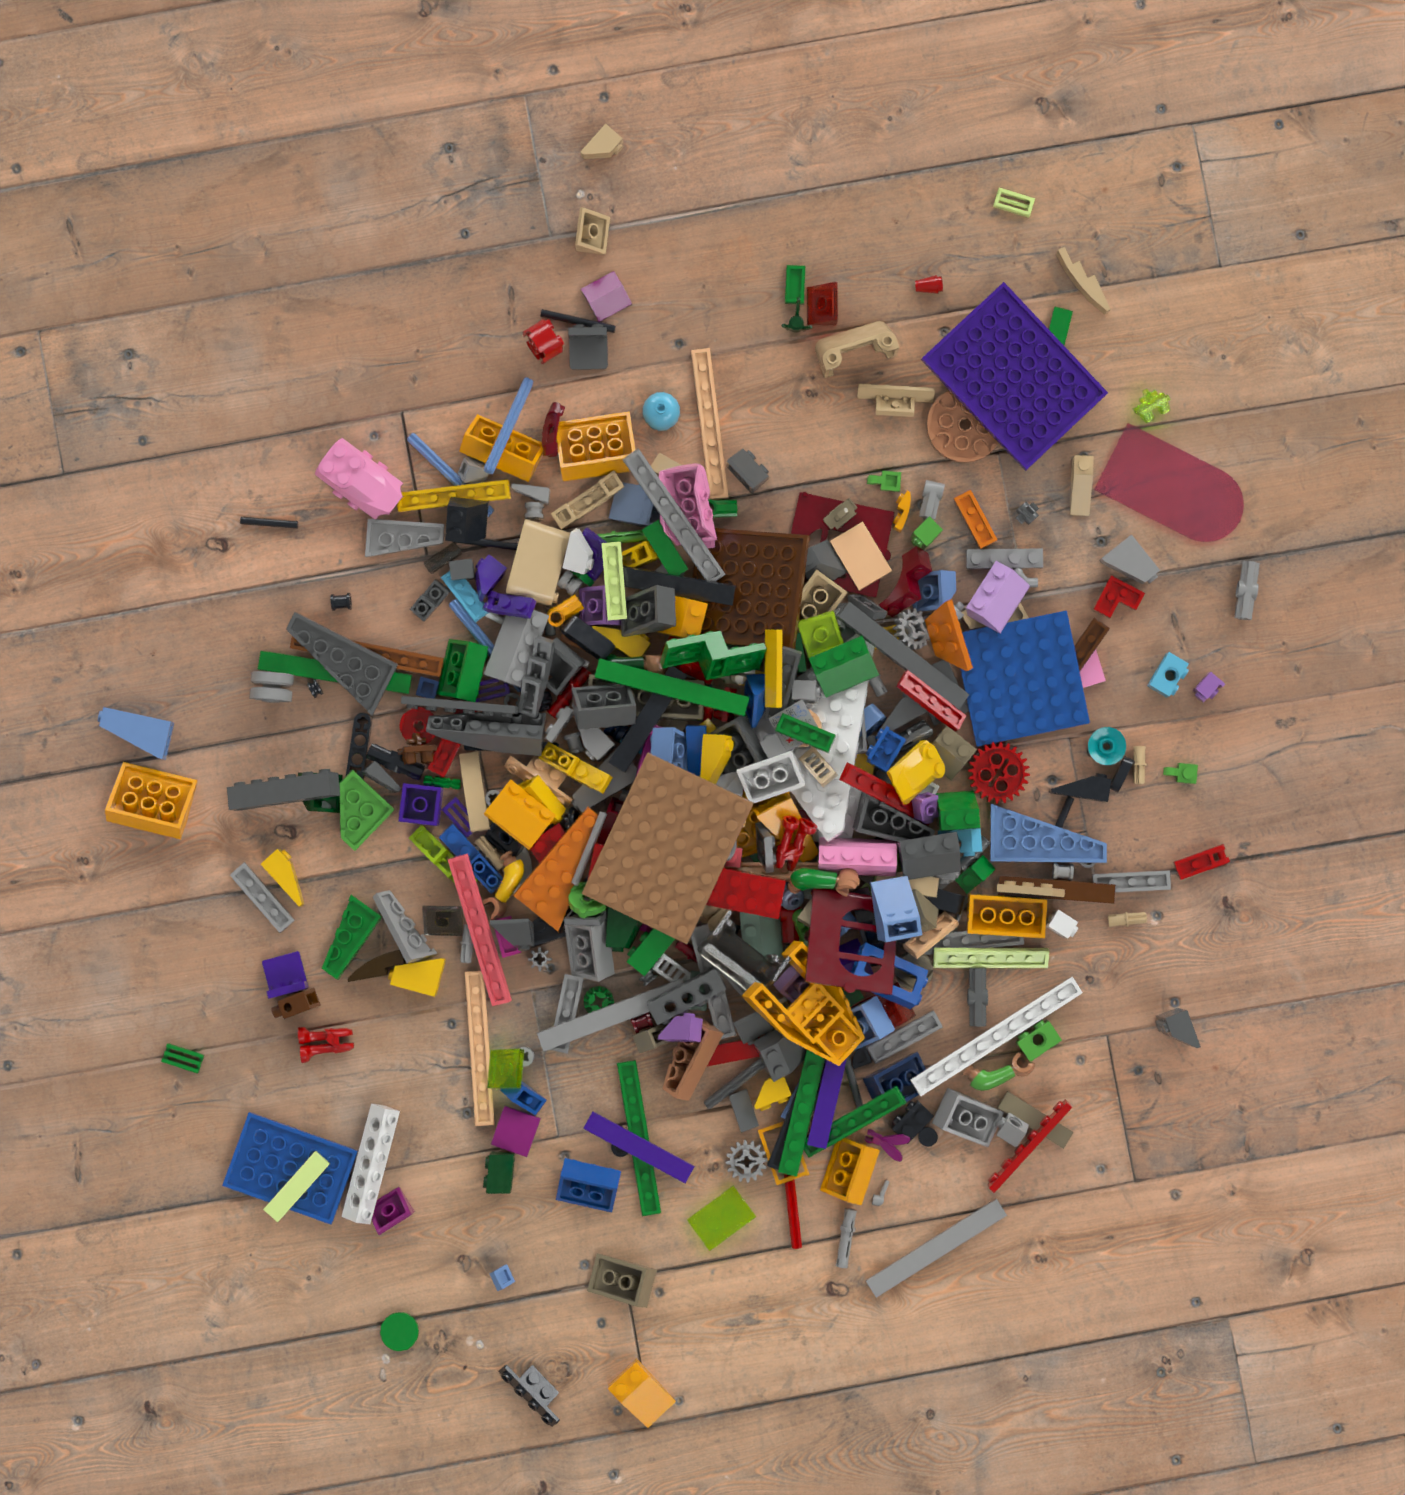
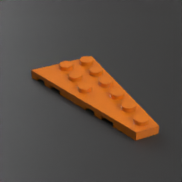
[513,807,598,931]

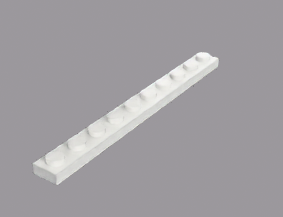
[910,977,1083,1096]

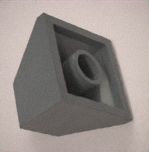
[805,540,847,581]
[490,919,534,951]

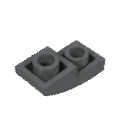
[409,579,451,622]

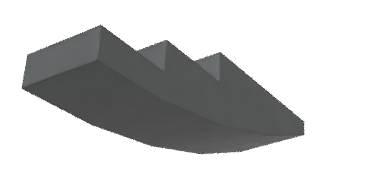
[518,635,555,718]

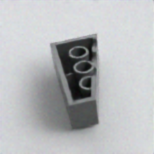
[852,792,935,842]

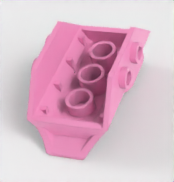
[315,438,403,520]
[659,463,717,548]

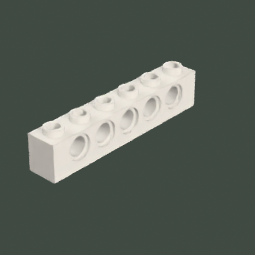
[341,1104,400,1224]

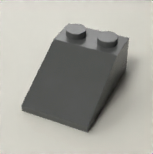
[621,585,676,637]
[753,1030,807,1082]

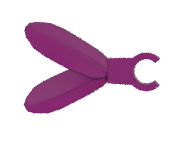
[865,1129,910,1162]

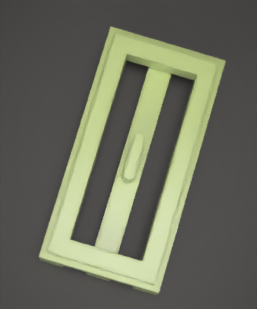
[993,187,1035,218]

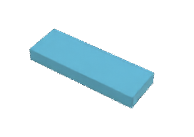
[441,571,489,623]

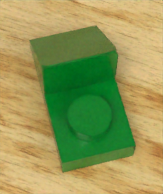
[955,855,996,894]

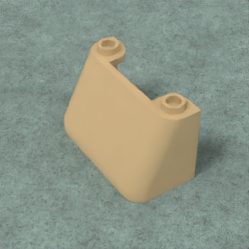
[815,321,900,379]
[506,519,570,608]

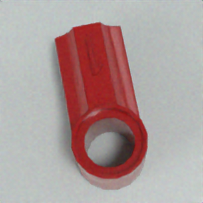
[780,906,800,943]

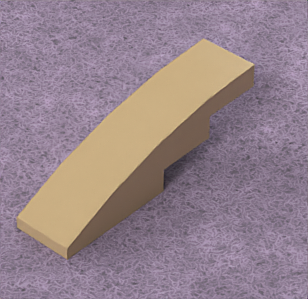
[1056,247,1111,315]
[459,751,490,832]

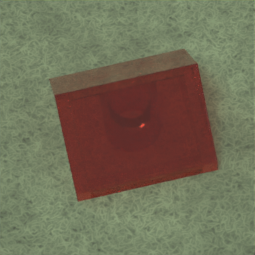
[807,282,838,326]

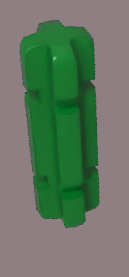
[423,775,461,790]

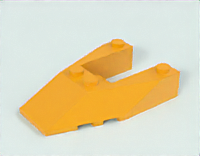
[742,941,865,1066]

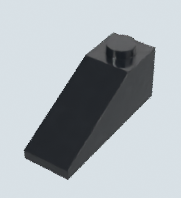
[1049,773,1112,802]

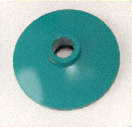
[1088,727,1126,765]

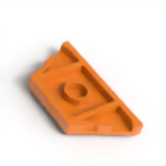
[924,599,973,671]

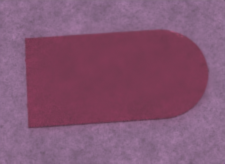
[1094,423,1244,542]

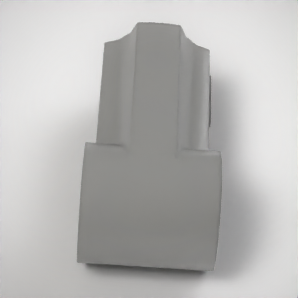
[919,480,945,520]

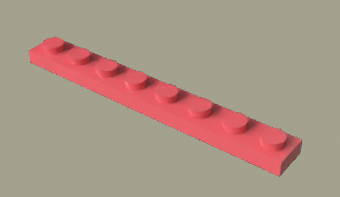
[448,854,512,1006]

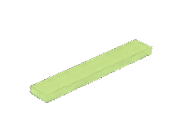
[933,948,1049,968]

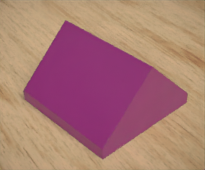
[372,1187,415,1235]

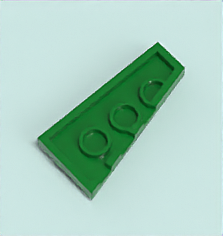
[321,895,383,980]

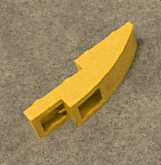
[539,742,613,794]

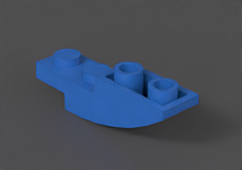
[438,823,503,894]

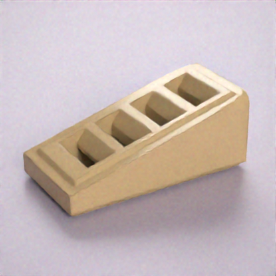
[798,747,838,788]

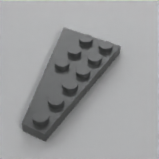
[286,612,398,716]

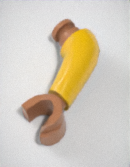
[482,851,524,920]

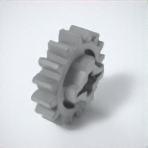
[893,608,930,650]
[726,1140,768,1183]

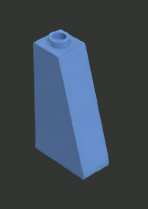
[98,707,174,760]

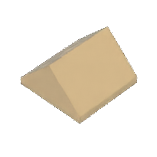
[575,207,610,254]

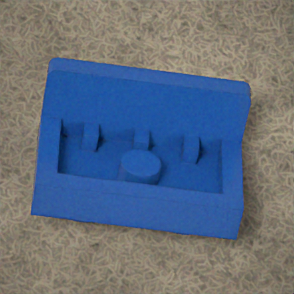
[866,726,906,773]

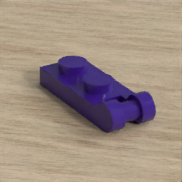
[482,591,536,619]

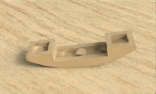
[551,471,625,530]

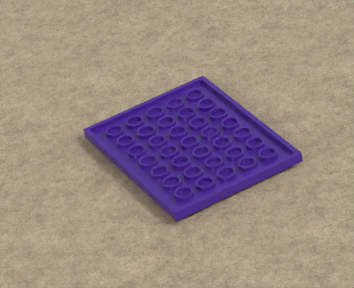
[921,282,1108,471]

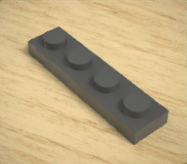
[763,646,802,720]

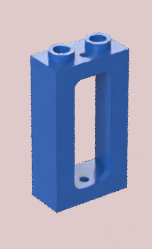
[850,943,928,1009]

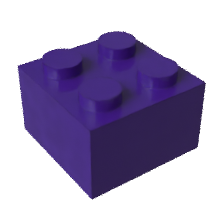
[398,783,444,826]

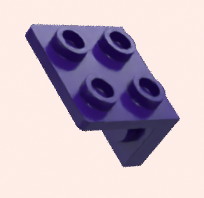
[262,951,309,999]

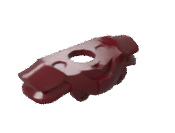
[542,402,565,457]

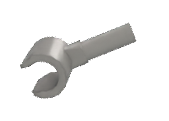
[872,1180,890,1206]

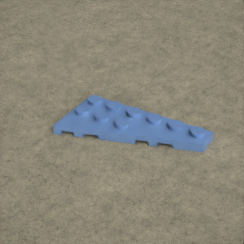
[990,804,1107,863]

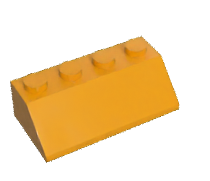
[459,414,543,482]
[967,894,1047,938]

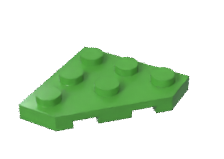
[339,770,395,851]

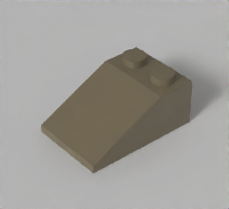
[587,1253,657,1308]

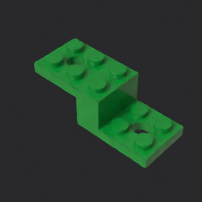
[660,631,767,680]

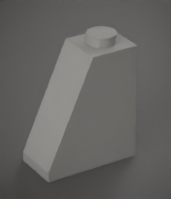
[1099,534,1160,584]

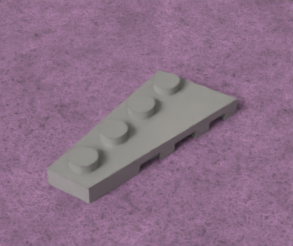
[365,519,445,557]
[373,890,437,963]

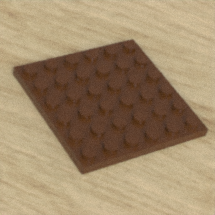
[689,528,810,649]

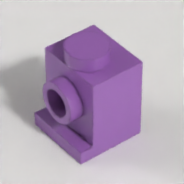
[1193,672,1225,703]
[912,792,939,824]

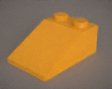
[658,596,708,638]
[608,1358,676,1428]

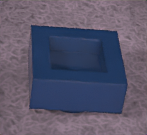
[416,677,440,699]

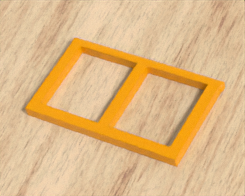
[758,1121,810,1185]

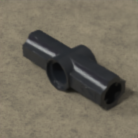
[366,743,425,780]

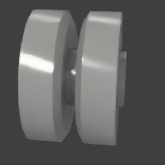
[249,671,294,703]

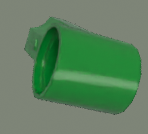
[708,499,738,518]

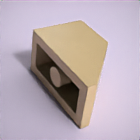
[581,124,623,159]

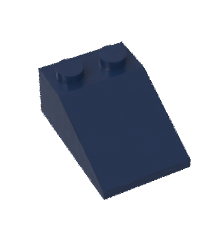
[863,1052,926,1102]

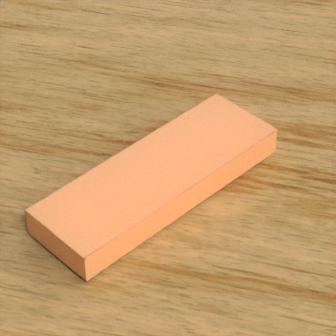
[903,911,959,959]

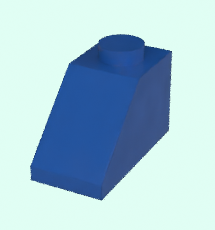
[500,1075,547,1116]

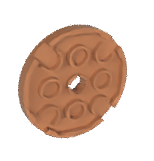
[927,390,999,463]

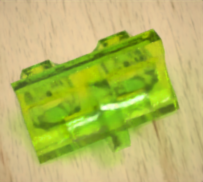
[1133,388,1171,423]

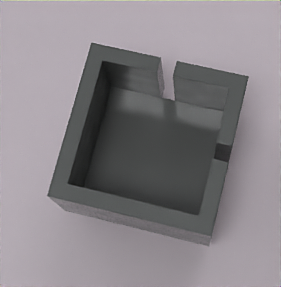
[546,637,586,695]

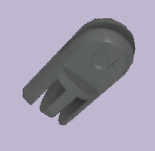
[898,720,933,752]

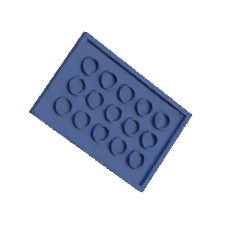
[222,1112,358,1225]

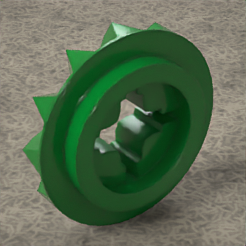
[583,986,614,1013]

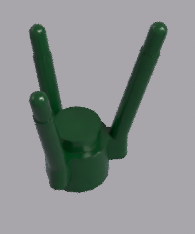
[781,297,813,333]

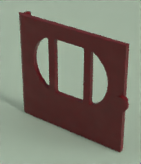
[791,492,895,598]
[805,888,896,995]

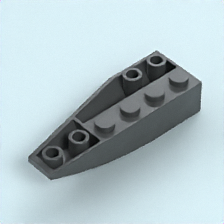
[426,712,546,756]

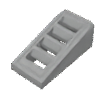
[511,483,551,505]

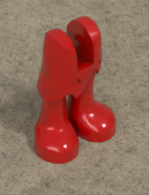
[774,815,818,872]
[298,1027,354,1063]

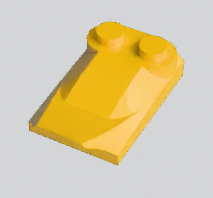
[886,740,945,805]

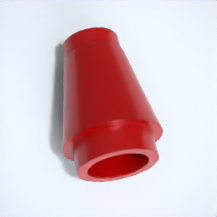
[915,275,943,294]

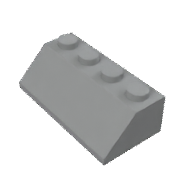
[484,610,549,688]

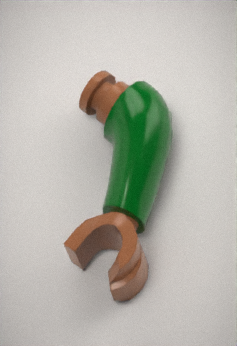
[787,868,860,897]

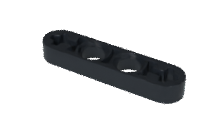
[346,713,372,780]

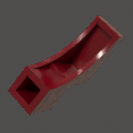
[879,546,932,617]

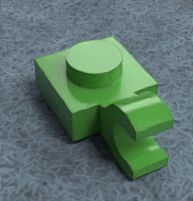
[867,471,902,492]
[1163,763,1198,784]

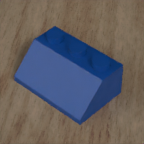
[556,1158,621,1213]

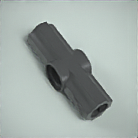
[967,968,988,1027]

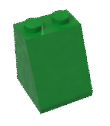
[935,791,980,831]

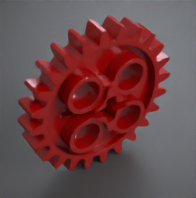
[967,742,1030,804]

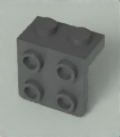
[568,324,608,370]

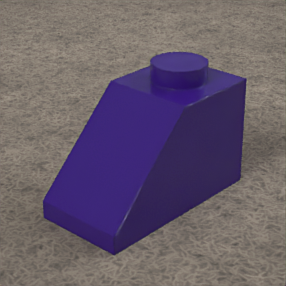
[475,555,507,602]

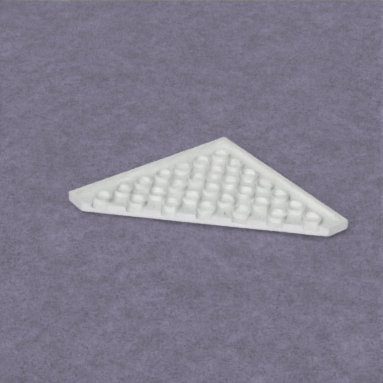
[746,634,875,842]

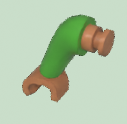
[963,1052,1035,1091]

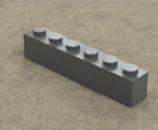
[227,769,340,811]

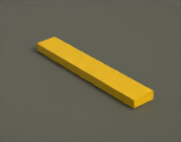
[397,480,511,512]

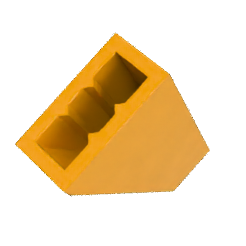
[753,792,819,862]

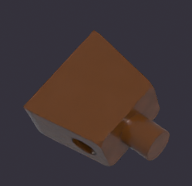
[271,988,321,1019]

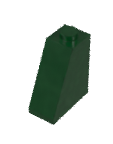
[606,907,643,952]

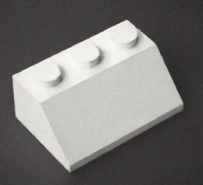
[737,751,805,803]

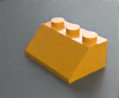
[483,779,556,850]
[820,1138,880,1205]

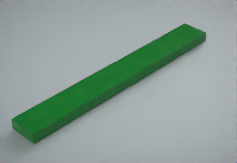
[258,651,412,694]
[595,658,749,717]
[617,1060,661,1216]

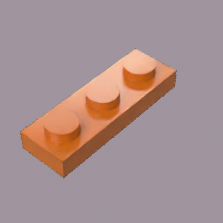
[953,490,998,549]

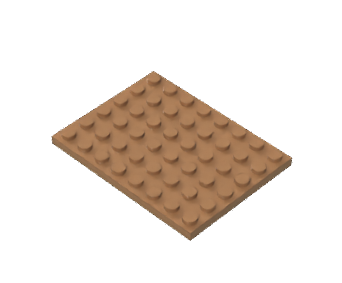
[582,752,754,944]

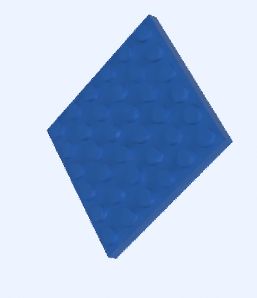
[960,610,1090,746]

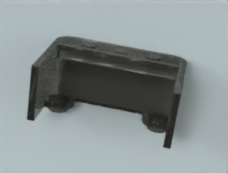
[697,910,791,990]

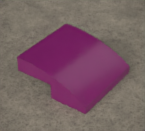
[491,1106,541,1157]

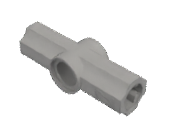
[1234,561,1260,620]

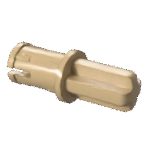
[1132,746,1147,784]
[475,835,504,871]
[1108,912,1147,927]

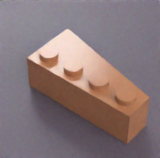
[662,1014,724,1101]

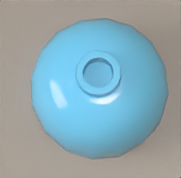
[642,392,680,431]

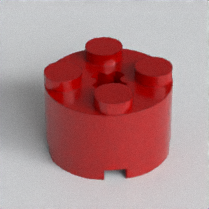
[522,319,565,364]

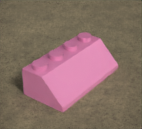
[818,837,897,877]

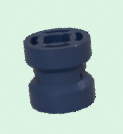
[603,725,629,743]

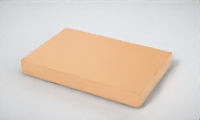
[830,522,892,591]

